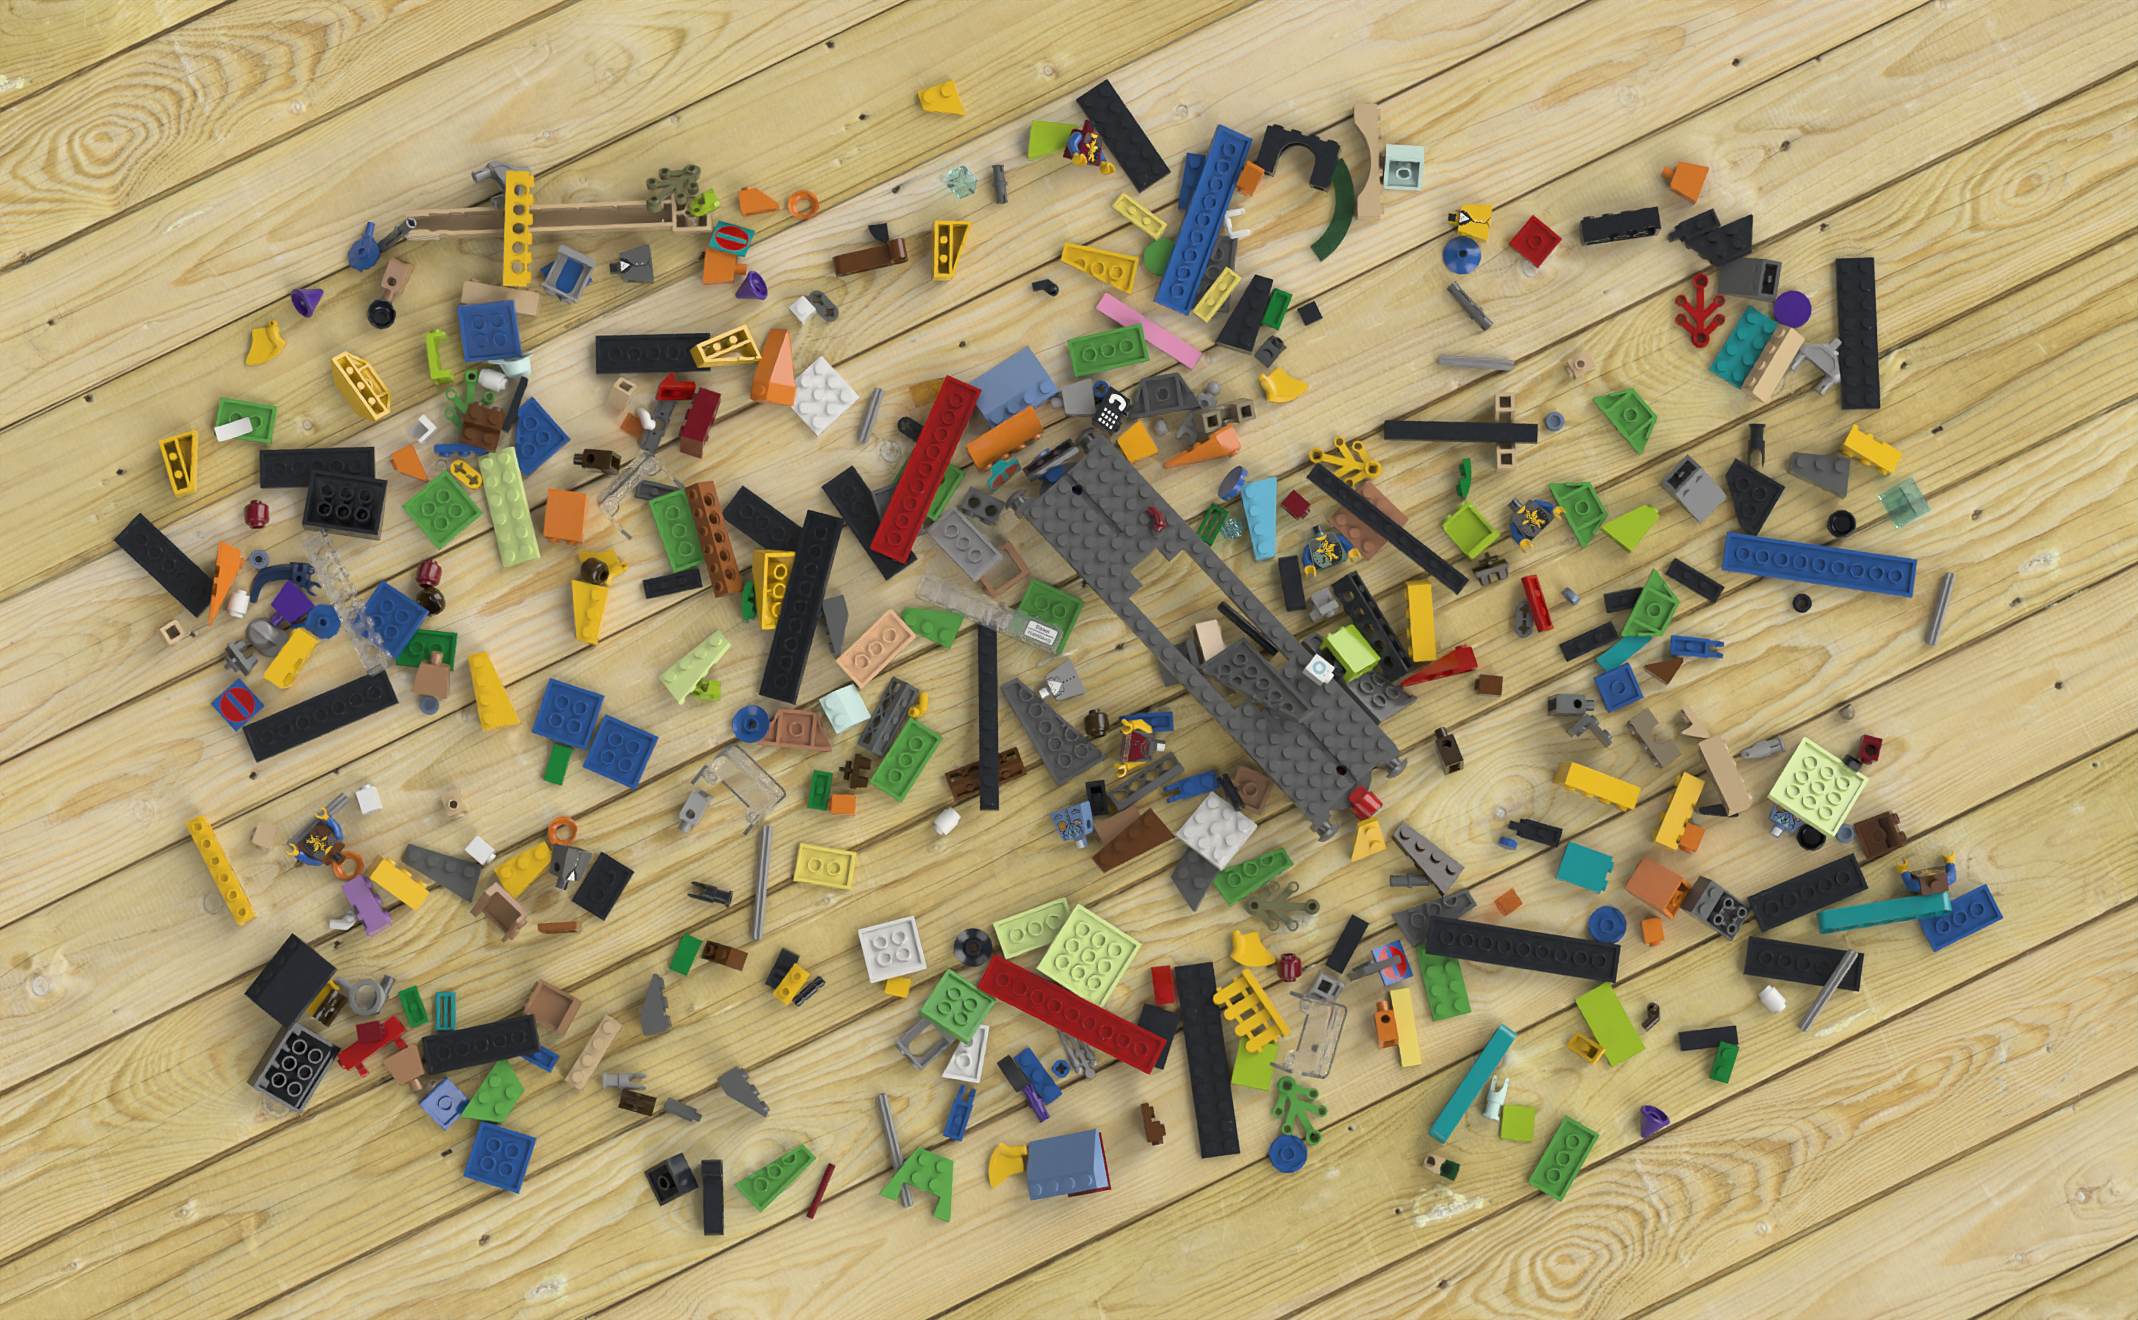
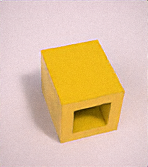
[882,976,912,999]

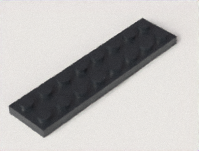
[1835,257,1881,410]
[242,668,399,763]

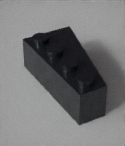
[1579,206,1661,246]
[1215,274,1273,355]

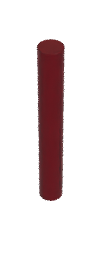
[806,1163,836,1219]

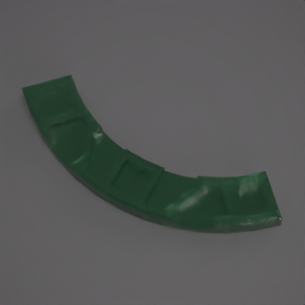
[1310,158,1355,262]

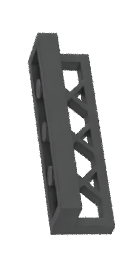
[857,677,919,758]
[1107,751,1184,812]

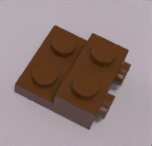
[458,401,506,453]
[1853,810,1907,860]
[1141,1103,1166,1146]

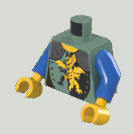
[1302,524,1361,579]

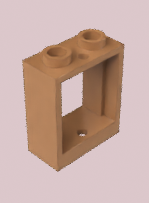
[976,540,1031,600]

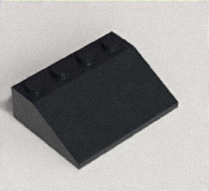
[302,469,388,541]
[244,933,338,1031]
[247,1022,341,1114]

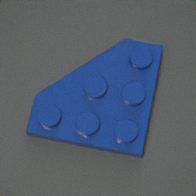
[515,396,571,478]

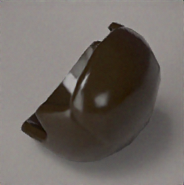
[416,587,446,617]

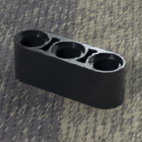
[1278,555,1306,612]

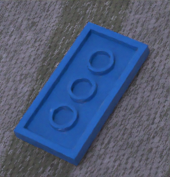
[1917,884,2003,952]

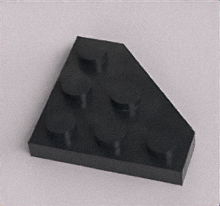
[1725,458,1785,536]

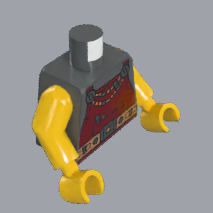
[1114,719,1165,777]

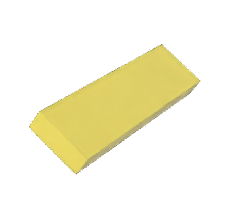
[1390,988,1422,1067]

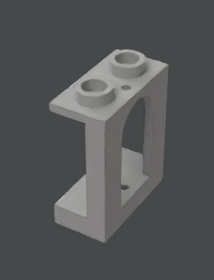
[541,244,597,304]
[896,1017,956,1070]

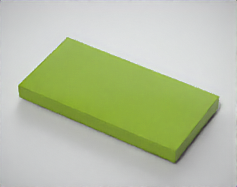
[1574,982,1646,1067]

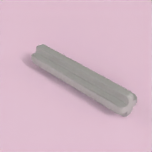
[858,388,884,443]

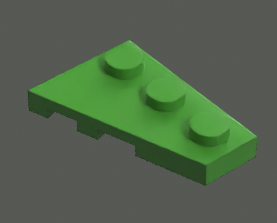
[901,607,966,649]

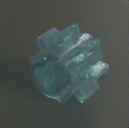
[1220,518,1244,541]

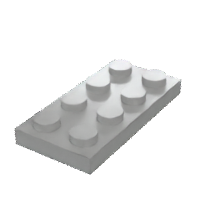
[925,506,1003,582]

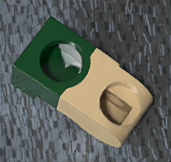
[1421,1153,1461,1182]

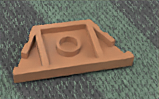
[758,708,832,752]

